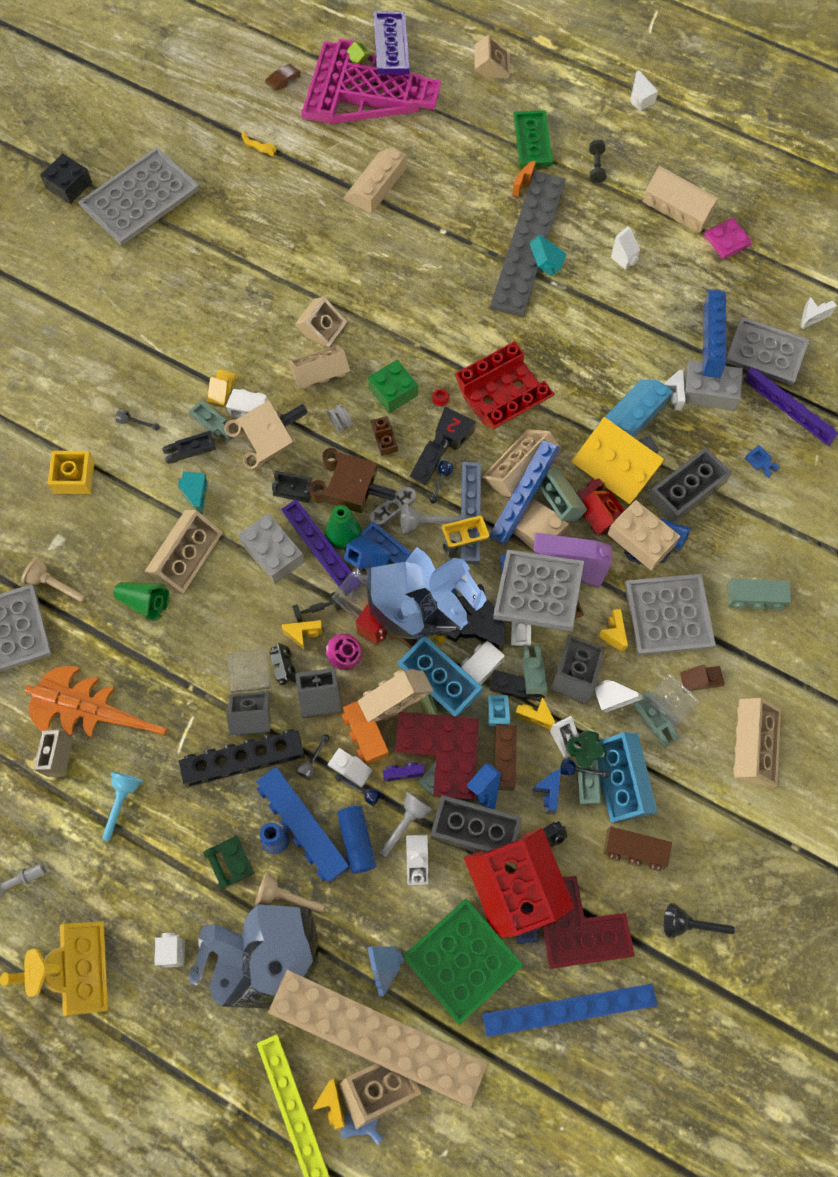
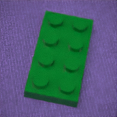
[513,110,553,168]

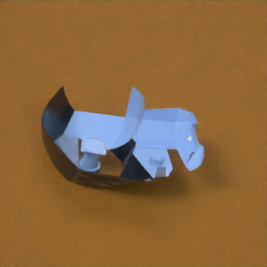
[367,547,486,639]

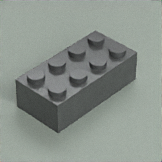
[648,447,732,523]
[430,795,522,853]

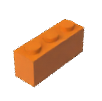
[341,701,389,766]

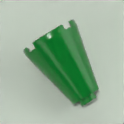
[325,505,362,550]
[113,582,170,621]

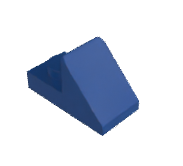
[467,763,501,809]
[532,770,561,815]

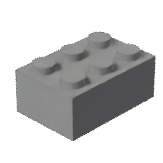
[683,361,743,410]
[238,513,305,584]

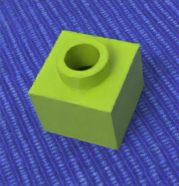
[347,41,372,64]

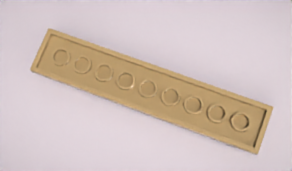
[268,970,487,1107]

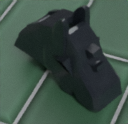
[439,584,505,651]

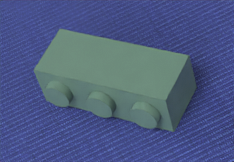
[539,468,587,522]
[727,578,791,611]

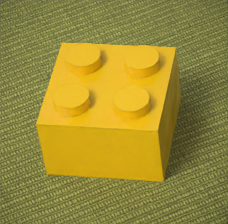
[48,451,95,494]

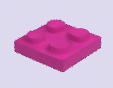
[704,218,753,260]

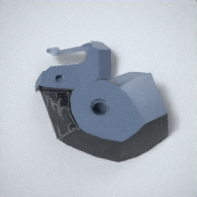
[189,904,319,1009]

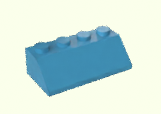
[596,379,673,438]
[397,637,483,717]
[598,732,658,823]

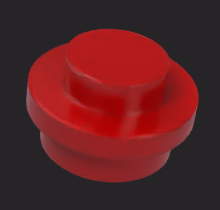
[432,389,450,406]

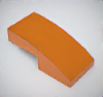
[512,161,536,197]

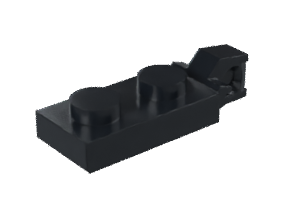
[410,433,446,485]

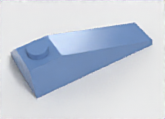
[368,946,403,997]

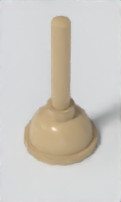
[21,556,85,602]
[254,872,325,913]

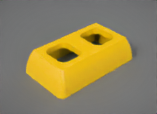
[442,516,489,549]

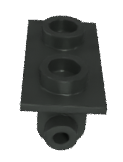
[270,643,296,685]

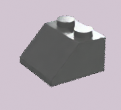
[226,691,271,736]

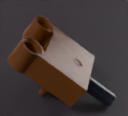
[310,448,396,513]

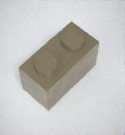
[33,730,74,777]

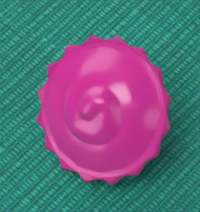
[326,633,362,671]

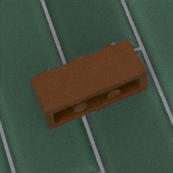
[494,725,517,791]
[603,826,672,871]

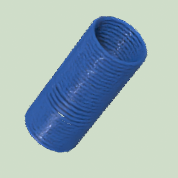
[337,805,377,874]

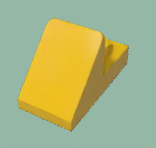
[207,370,236,407]
[599,609,628,652]
[282,620,323,650]
[514,698,555,730]
[313,1079,347,1129]

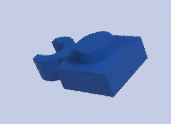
[744,445,779,478]

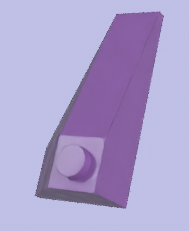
[534,533,612,587]

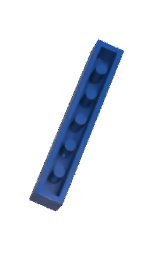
[702,290,726,378]
[256,767,350,884]

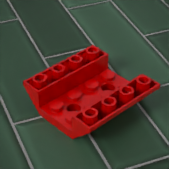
[455,341,555,429]
[464,827,575,937]

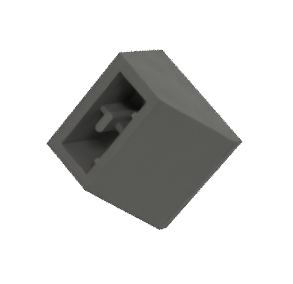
[295,667,342,718]

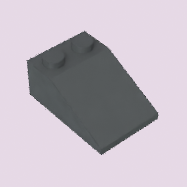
[550,635,605,703]

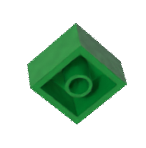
[368,359,418,414]

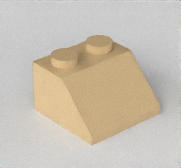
[474,34,510,78]
[295,297,347,347]

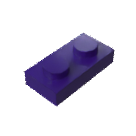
[383,762,424,782]

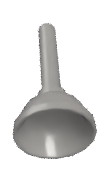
[401,504,461,534]
[380,791,434,857]

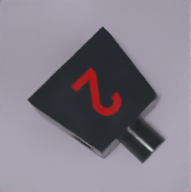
[435,406,476,453]

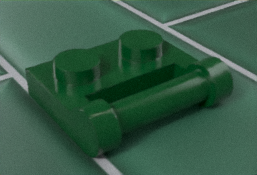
[203,835,255,891]

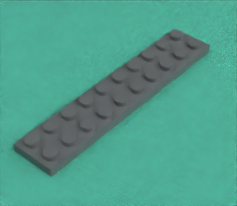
[490,171,566,317]

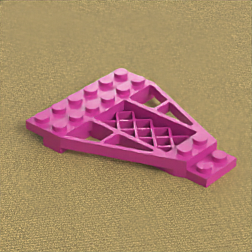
[301,38,441,124]

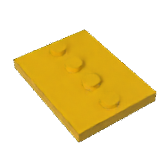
[571,417,664,505]

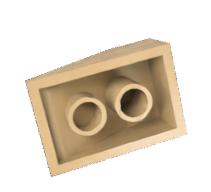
[514,499,569,554]
[338,1064,422,1129]

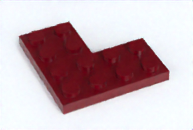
[395,712,479,801]
[542,876,635,969]

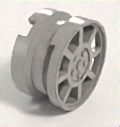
[327,404,353,433]

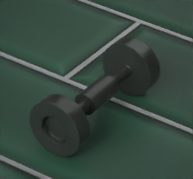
[589,140,606,183]
[292,592,342,623]

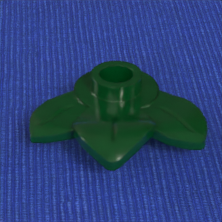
[566,731,607,769]

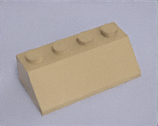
[343,147,407,214]
[643,166,718,234]
[481,429,560,497]
[145,510,223,594]
[733,698,781,787]

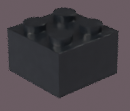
[40,153,93,204]

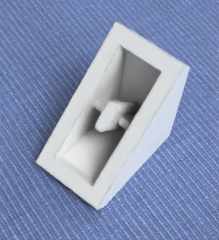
[550,716,580,758]

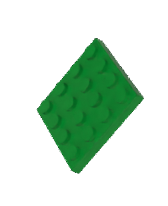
[402,899,523,1025]

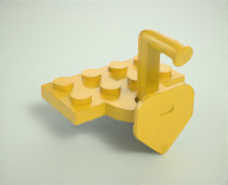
[0,922,108,1016]

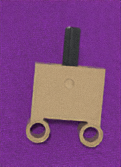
[224,400,308,470]

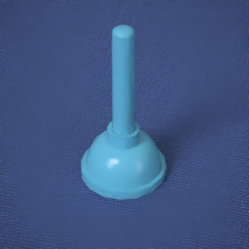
[102,771,143,841]

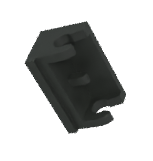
[272,471,312,503]

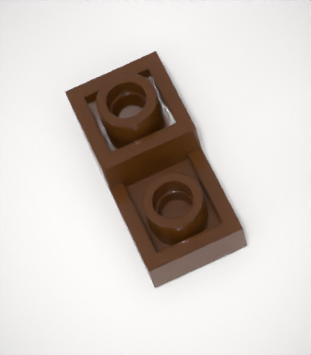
[265,64,301,90]
[370,416,398,456]

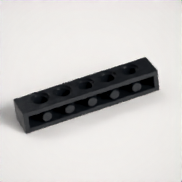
[179,729,305,788]

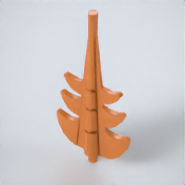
[24,666,167,738]

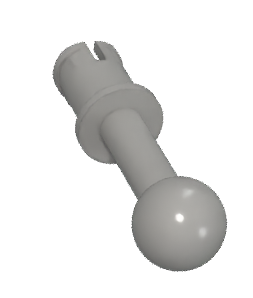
[0,863,47,897]

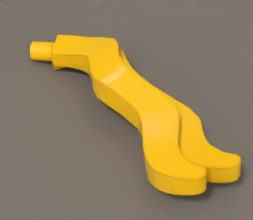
[241,131,276,157]

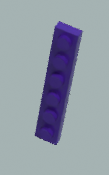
[743,367,838,446]
[281,499,361,596]

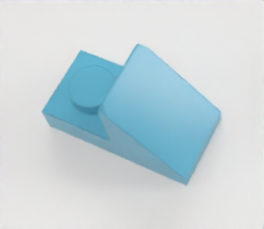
[488,695,510,727]

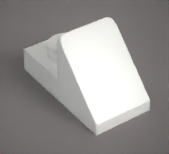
[800,297,837,329]
[664,370,685,410]
[511,622,531,646]
[328,748,373,788]

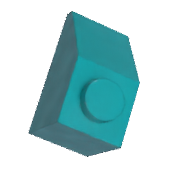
[530,234,567,276]
[178,471,208,514]

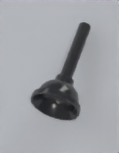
[664,903,735,938]

